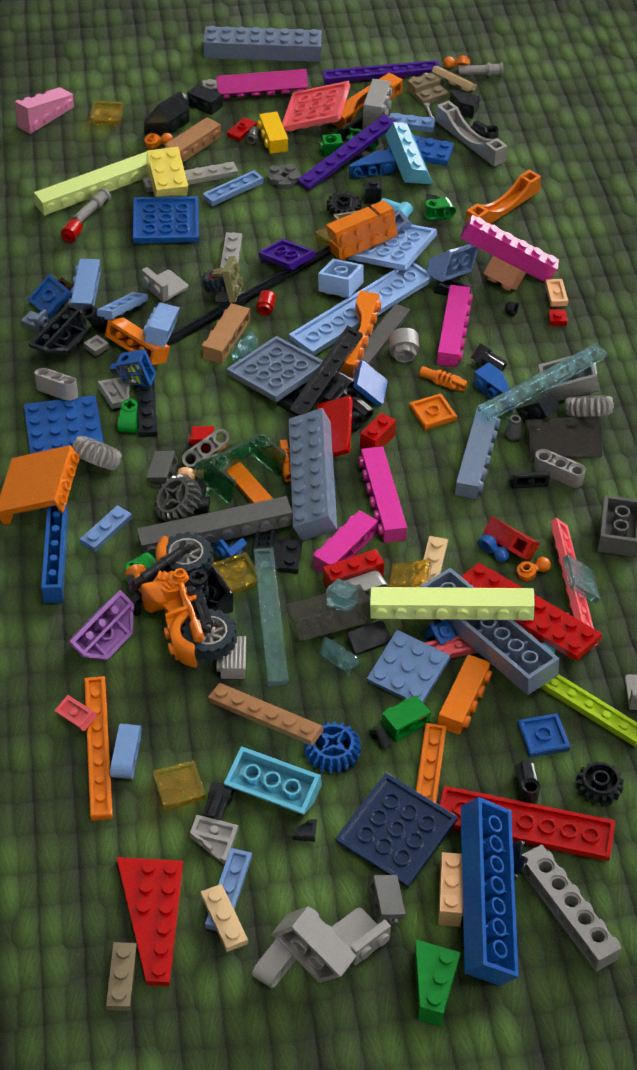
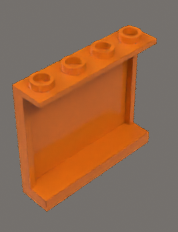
[0,445,79,525]

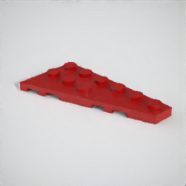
[117,857,183,987]

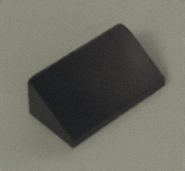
[336,115,363,141]
[510,472,551,488]
[347,620,391,656]

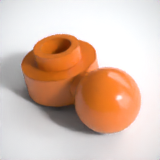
[443,55,470,69]
[144,133,173,149]
[517,557,551,582]

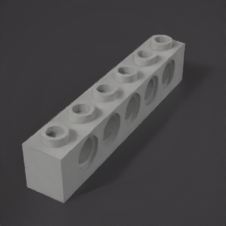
[521,845,621,971]

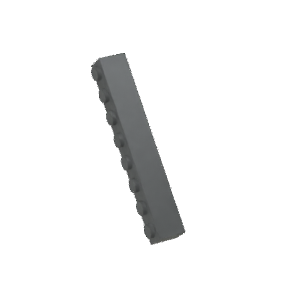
[137,496,293,556]

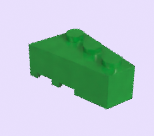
[414,940,461,1027]

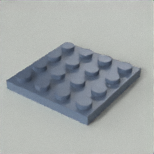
[226,336,323,402]

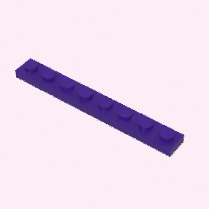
[322,60,440,84]
[298,114,396,191]

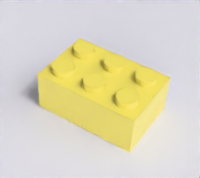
[146,147,188,197]

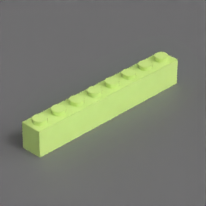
[34,152,149,216]
[370,587,534,620]

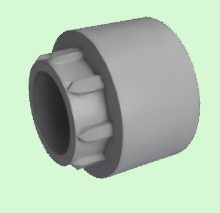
[389,328,419,363]

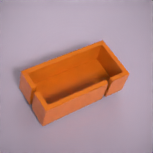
[326,200,398,260]

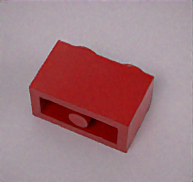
[360,413,396,449]

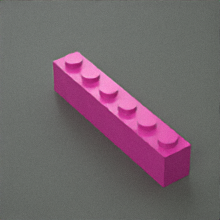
[216,69,308,99]
[460,215,559,282]
[437,285,473,367]
[358,446,407,543]

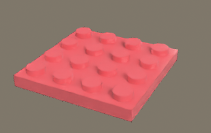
[282,81,350,132]

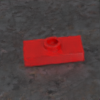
[227,117,257,142]

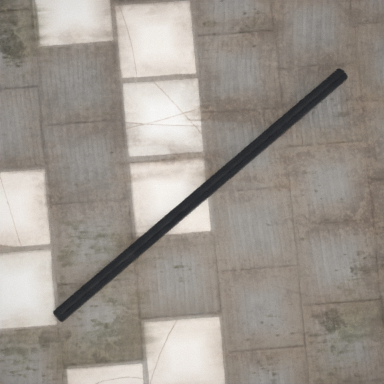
[167,244,340,346]

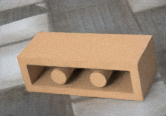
[438,852,463,927]

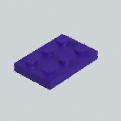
[258,239,316,270]

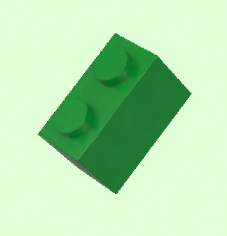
[381,695,431,742]

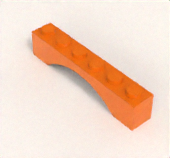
[330,73,403,129]
[465,169,542,224]
[338,290,382,377]

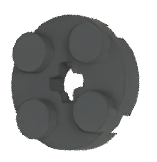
[268,164,300,189]

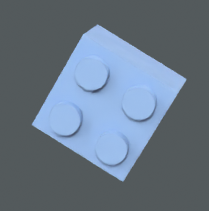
[318,259,364,298]

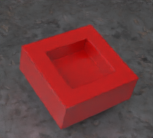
[548,309,568,326]

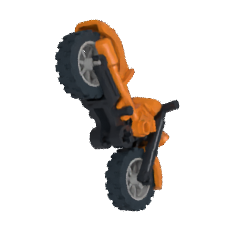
[125,532,237,668]

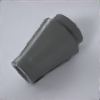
[504,415,522,442]

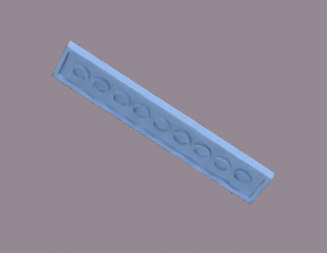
[289,262,434,356]

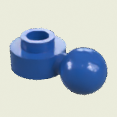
[477,534,510,562]

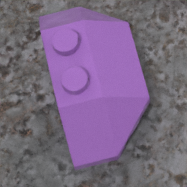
[68,590,134,661]

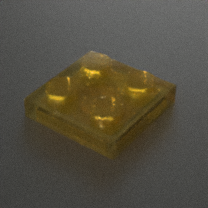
[89,101,124,126]
[211,552,262,594]
[389,559,432,587]
[153,760,206,810]

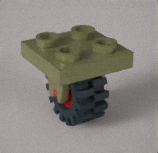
[201,256,244,303]

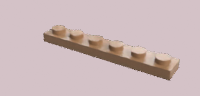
[208,683,323,746]

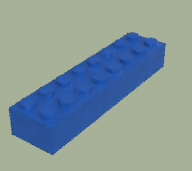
[461,797,519,986]

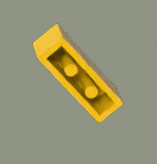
[257,112,288,154]

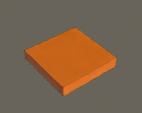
[409,393,457,430]

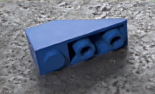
[349,149,396,179]
[473,363,515,412]

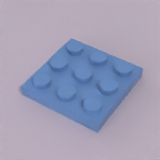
[367,630,450,703]

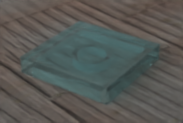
[563,555,600,603]

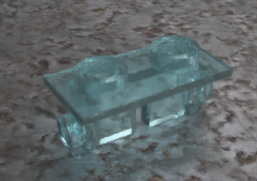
[232,329,258,361]
[319,637,361,675]

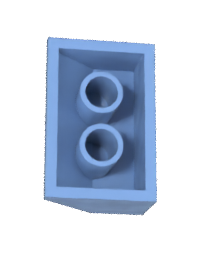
[426,244,479,282]

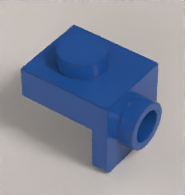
[212,538,247,561]
[423,619,456,645]

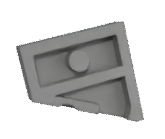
[97,377,130,409]
[190,815,239,865]

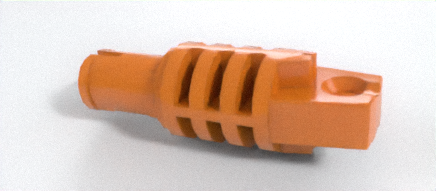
[419,366,467,392]
[276,440,291,483]

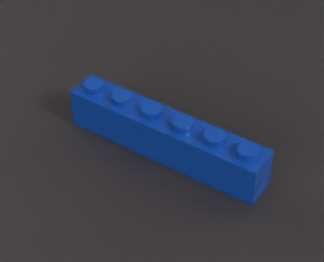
[41,503,69,603]

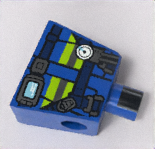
[110,349,156,386]

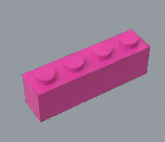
[313,510,378,574]

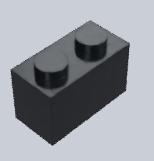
[187,84,223,115]
[516,391,560,424]

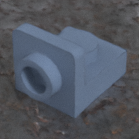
[21,309,48,333]

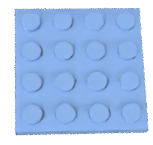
[348,225,437,271]

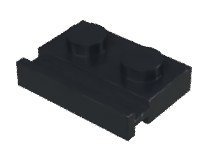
[270,538,303,574]

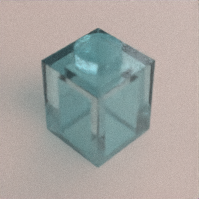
[326,578,358,613]

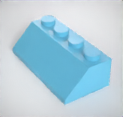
[385,122,432,184]
[224,746,322,815]

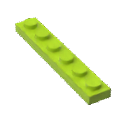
[540,674,637,747]

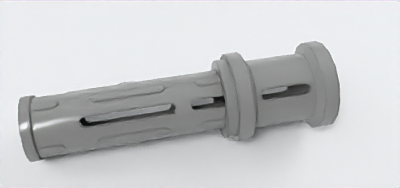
[458,62,503,76]
[72,188,111,223]

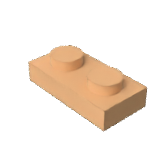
[545,279,568,307]

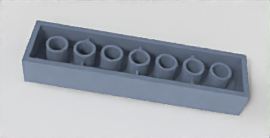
[204,26,322,62]
[289,408,337,541]
[420,568,559,695]

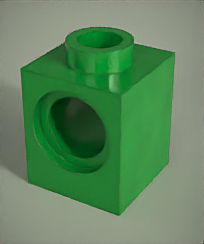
[319,134,343,157]

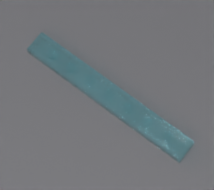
[478,343,607,421]
[254,548,289,686]

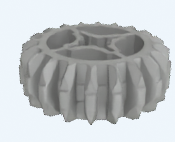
[565,395,614,417]
[72,436,122,470]

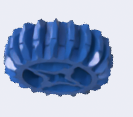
[304,721,361,774]

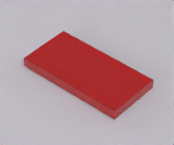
[317,395,353,457]

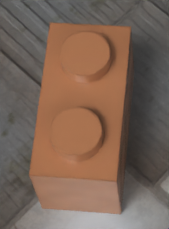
[484,256,526,291]

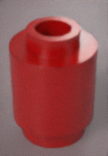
[61,219,83,242]
[256,290,276,316]

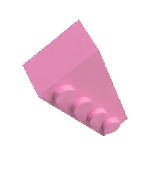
[15,87,74,134]

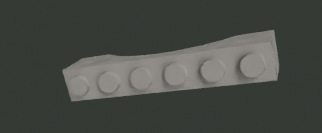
[435,101,508,166]

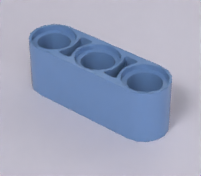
[110,724,142,779]

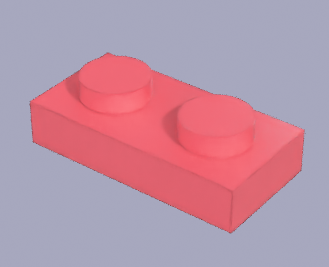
[54,695,97,731]

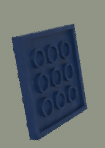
[335,773,458,888]

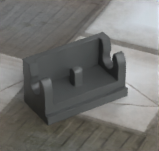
[147,451,178,489]
[368,875,405,925]

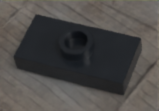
[253,529,275,556]

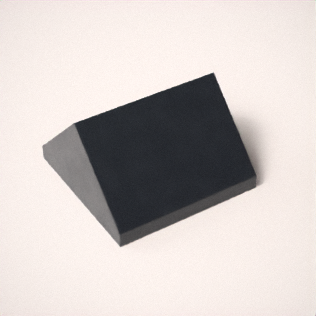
[200,566,233,614]

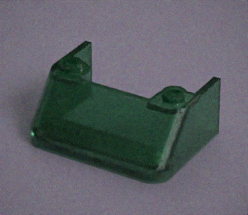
[194,434,287,504]

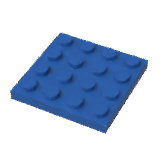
[133,196,199,244]
[24,395,104,454]

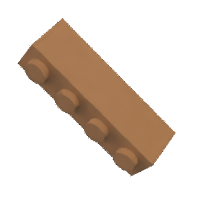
[165,117,221,163]
[201,303,250,364]

